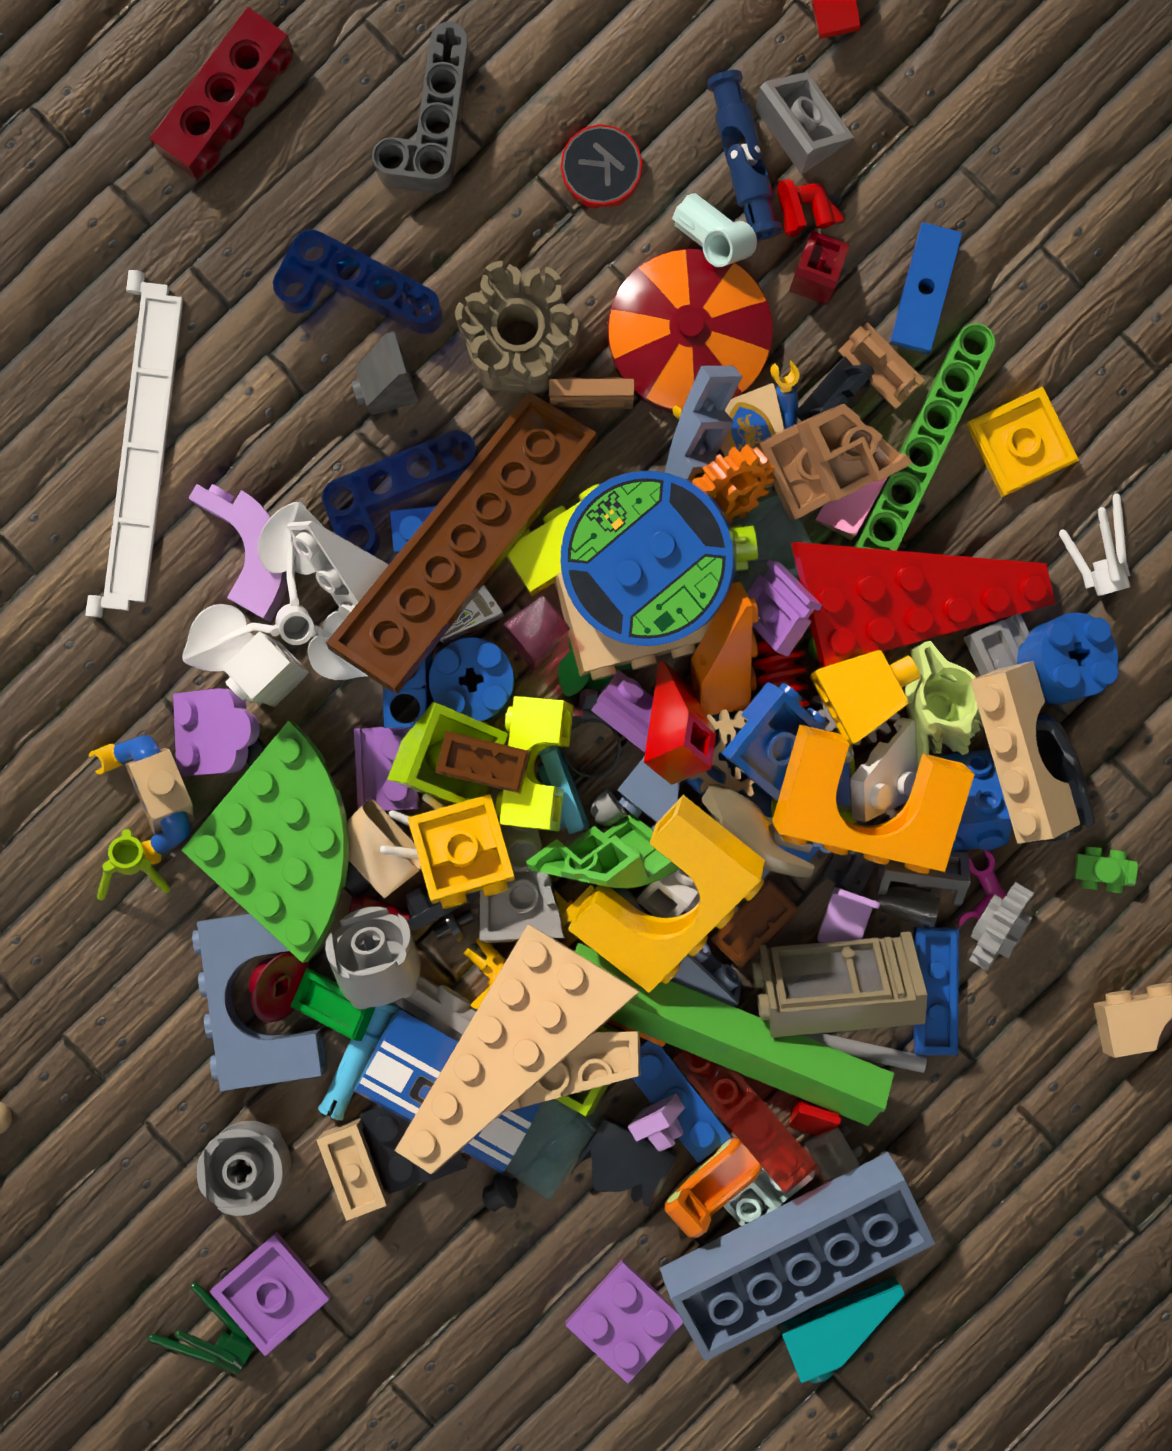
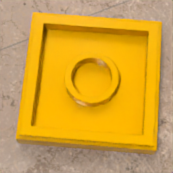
[966,387,1079,498]

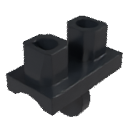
[405,885,480,942]

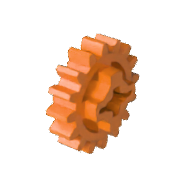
[692,445,775,525]

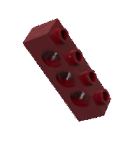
[149,6,294,181]

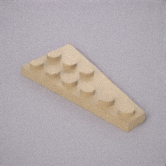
[395,924,641,1174]

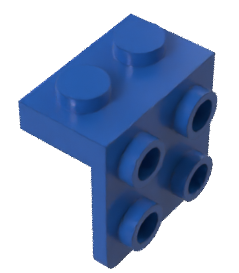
[917,749,1012,852]

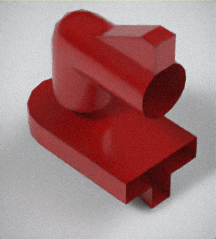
[777,179,844,237]

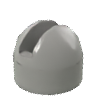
[590,789,627,826]

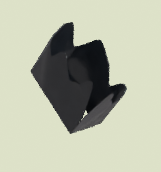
[571,1115,677,1212]

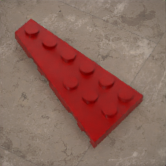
[791,542,1055,667]

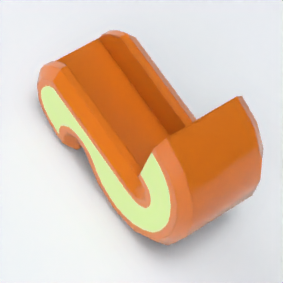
[664,1138,763,1238]

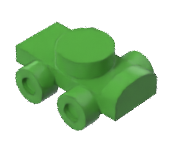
[1073,846,1138,893]

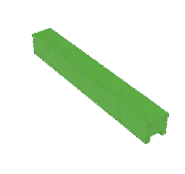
[575,943,894,1126]

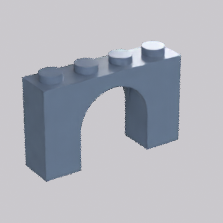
[192,913,327,1091]

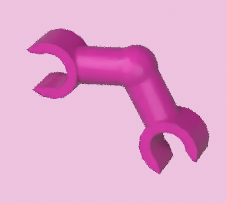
[957,850,1007,939]

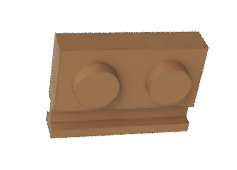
[549,377,634,409]

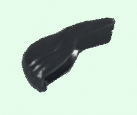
[1029,713,1096,843]

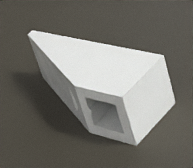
[286,521,388,620]

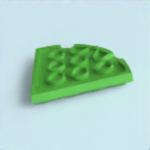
[181,721,349,963]

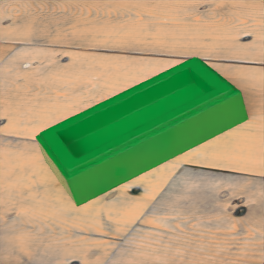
[290,968,376,1041]

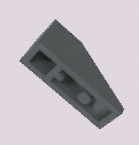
[352,331,419,415]

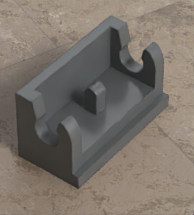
[875,851,971,906]

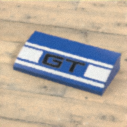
[354,1009,542,1173]

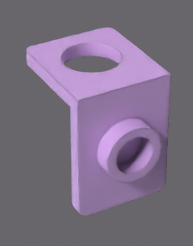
[817,887,880,952]

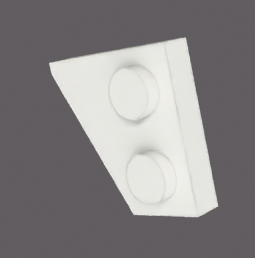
[850,718,917,822]

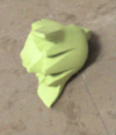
[904,641,984,769]

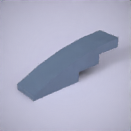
[664,366,743,482]

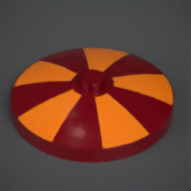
[608,249,773,413]

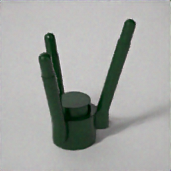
[148,1282,255,1376]

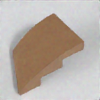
[755,404,912,520]

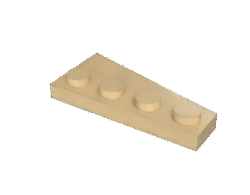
[503,1031,641,1113]

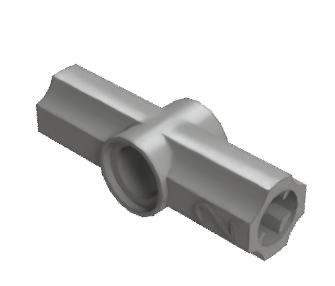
[393,975,477,1042]

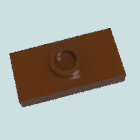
[435,731,531,794]
[710,879,799,969]

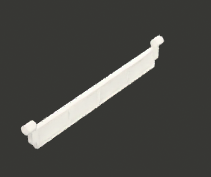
[85,270,184,618]

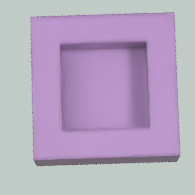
[628,1093,685,1152]

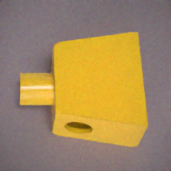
[810,650,920,746]

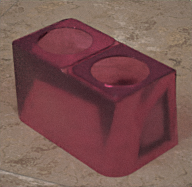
[503,596,570,670]

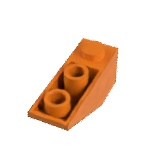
[691,582,758,715]

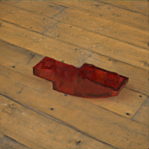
[672,1050,819,1194]

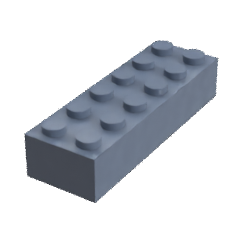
[659,1152,935,1361]

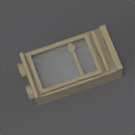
[752,932,927,1037]

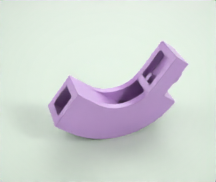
[188,484,288,623]

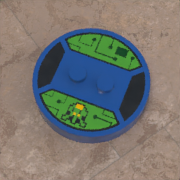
[560,471,737,646]

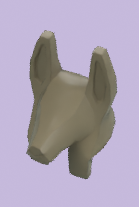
[701,784,814,877]

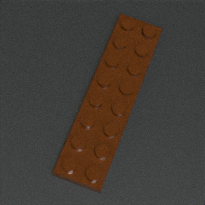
[326,392,597,695]

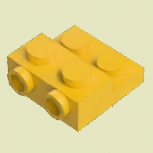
[408,794,515,909]

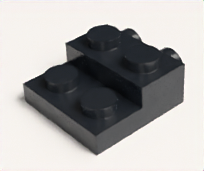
[359,1106,470,1194]

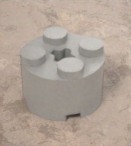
[325,907,421,1009]
[197,1121,291,1216]

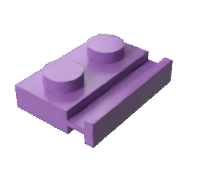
[747,559,822,656]
[591,670,653,752]
[354,727,420,811]

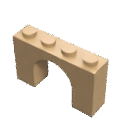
[554,573,733,680]

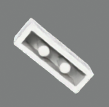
[222,631,310,707]

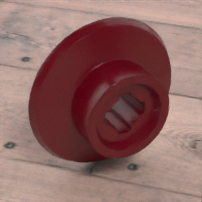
[249,952,310,1023]

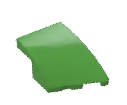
[526,813,680,888]

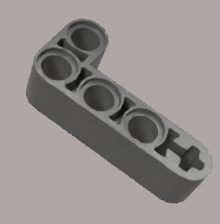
[372,22,470,193]

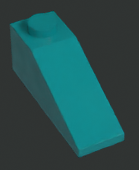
[778,1276,905,1383]

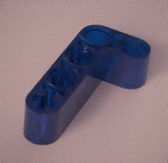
[273,229,443,334]
[322,430,478,556]

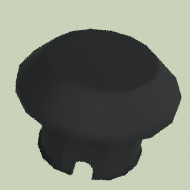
[482,1173,518,1212]

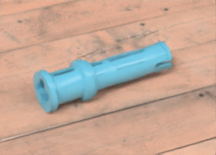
[318,1002,400,1120]

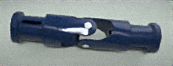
[707,70,782,242]

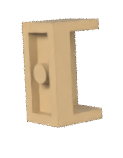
[316,1118,391,1221]

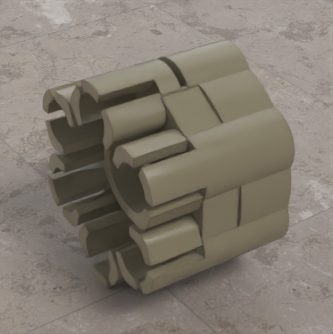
[455,261,579,396]

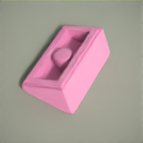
[815,477,888,540]

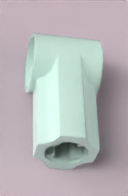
[672,193,757,267]

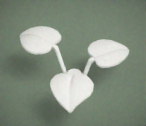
[182,502,367,680]

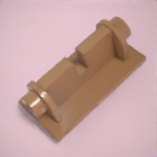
[838,322,925,410]

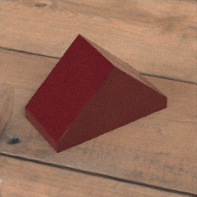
[789,231,850,305]

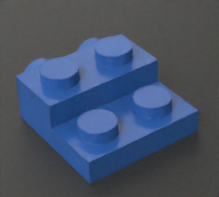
[721,682,829,802]

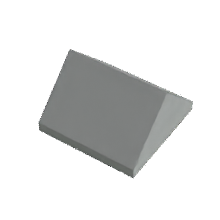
[755,72,854,175]

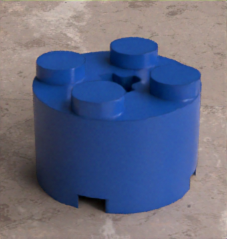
[1017,613,1118,705]
[429,638,516,723]

